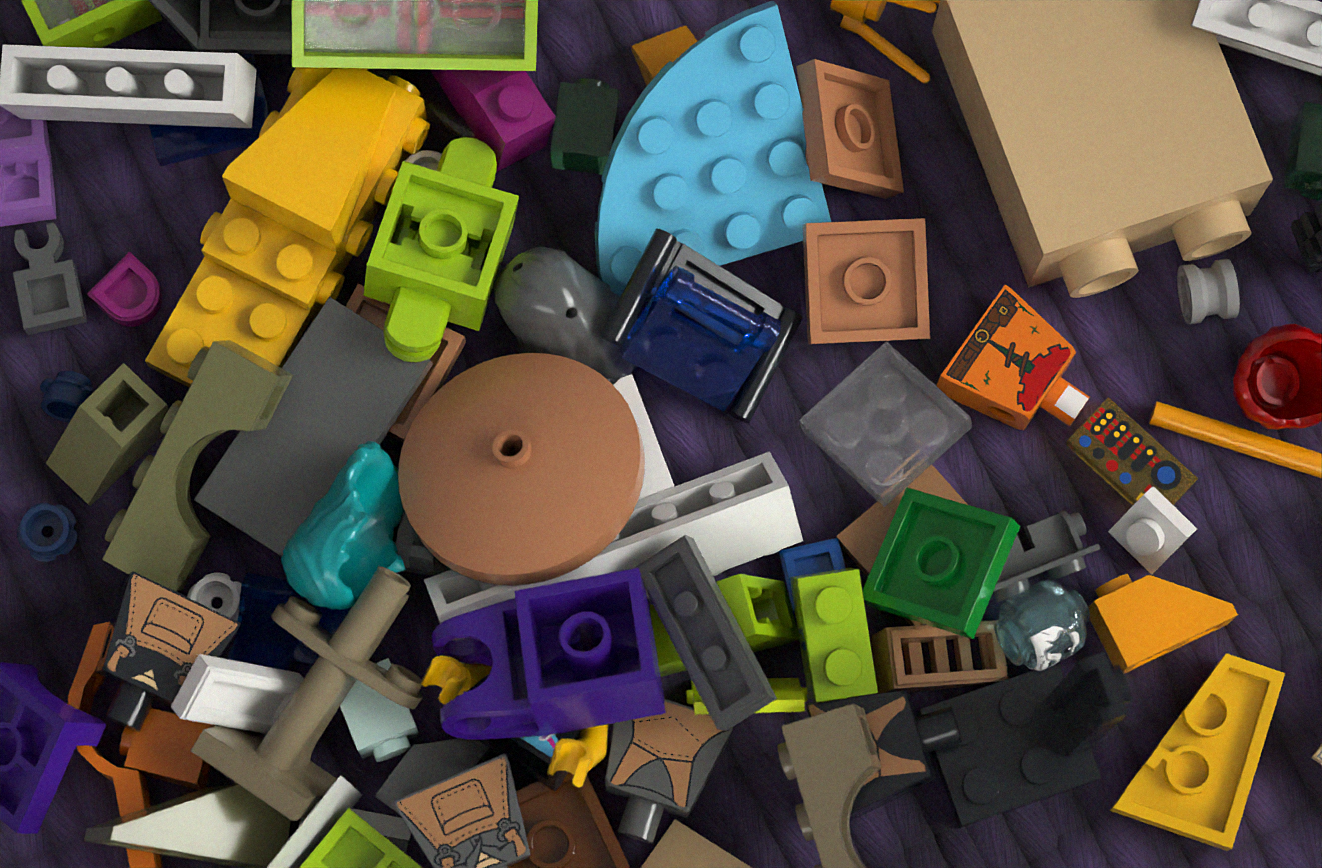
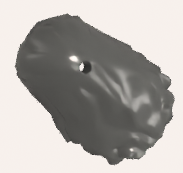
[494,246,644,385]

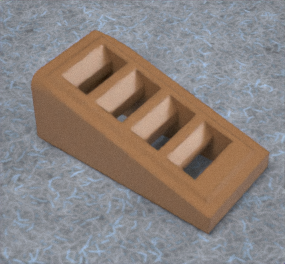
[871,620,1008,694]

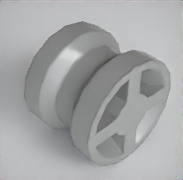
[1177,258,1240,325]

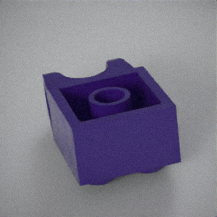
[432,568,666,740]

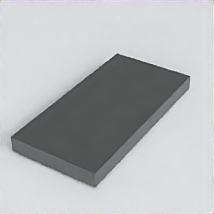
[194,297,433,557]

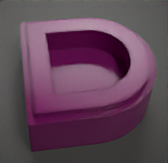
[87,252,162,327]

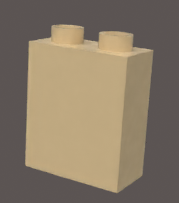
[932,0,1273,298]

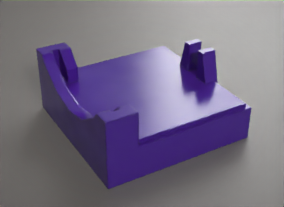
[0,662,107,834]

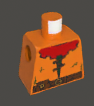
[935,285,1090,431]

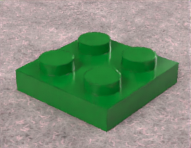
[862,487,1020,639]

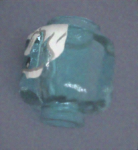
[994,580,1090,671]

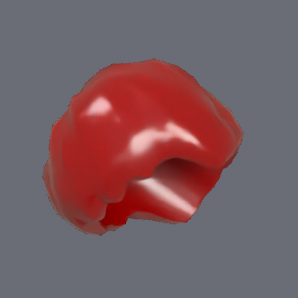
[1233,324,1322,430]

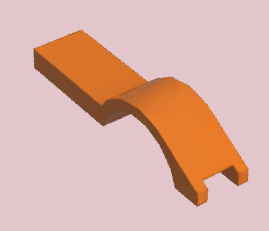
[68,622,164,868]

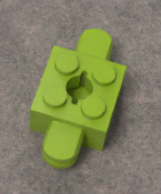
[363,137,519,362]

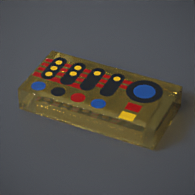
[1065,397,1198,506]

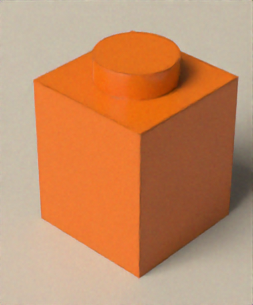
[119,708,217,790]

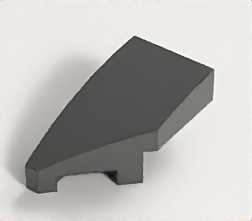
[375,738,492,815]

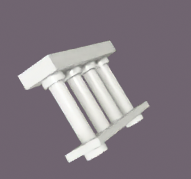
[1191,0,1322,76]

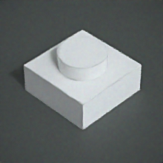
[1108,486,1197,575]

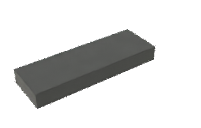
[635,535,777,731]

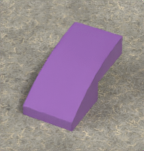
[0,106,57,227]

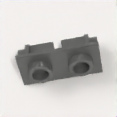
[993,510,1100,602]

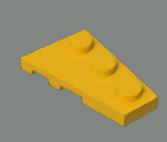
[1109,653,1285,851]

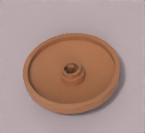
[398,353,645,585]

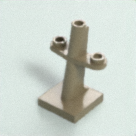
[191,566,423,821]

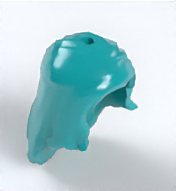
[281,441,406,610]

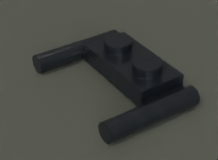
[600,228,803,423]

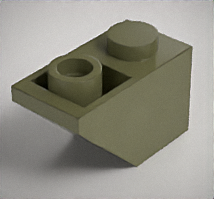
[46,363,169,506]

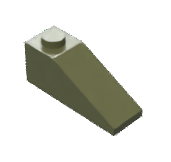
[85,782,291,868]

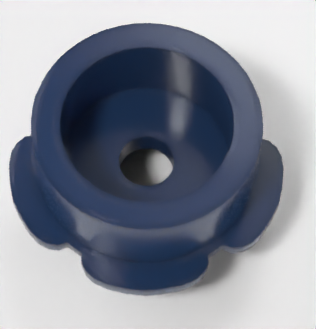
[40,371,95,423]
[17,502,78,562]

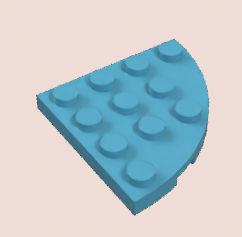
[595,0,831,296]

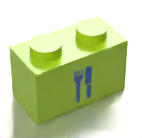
[790,568,878,703]

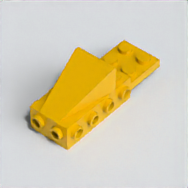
[145,67,430,388]

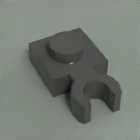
[13,222,87,335]

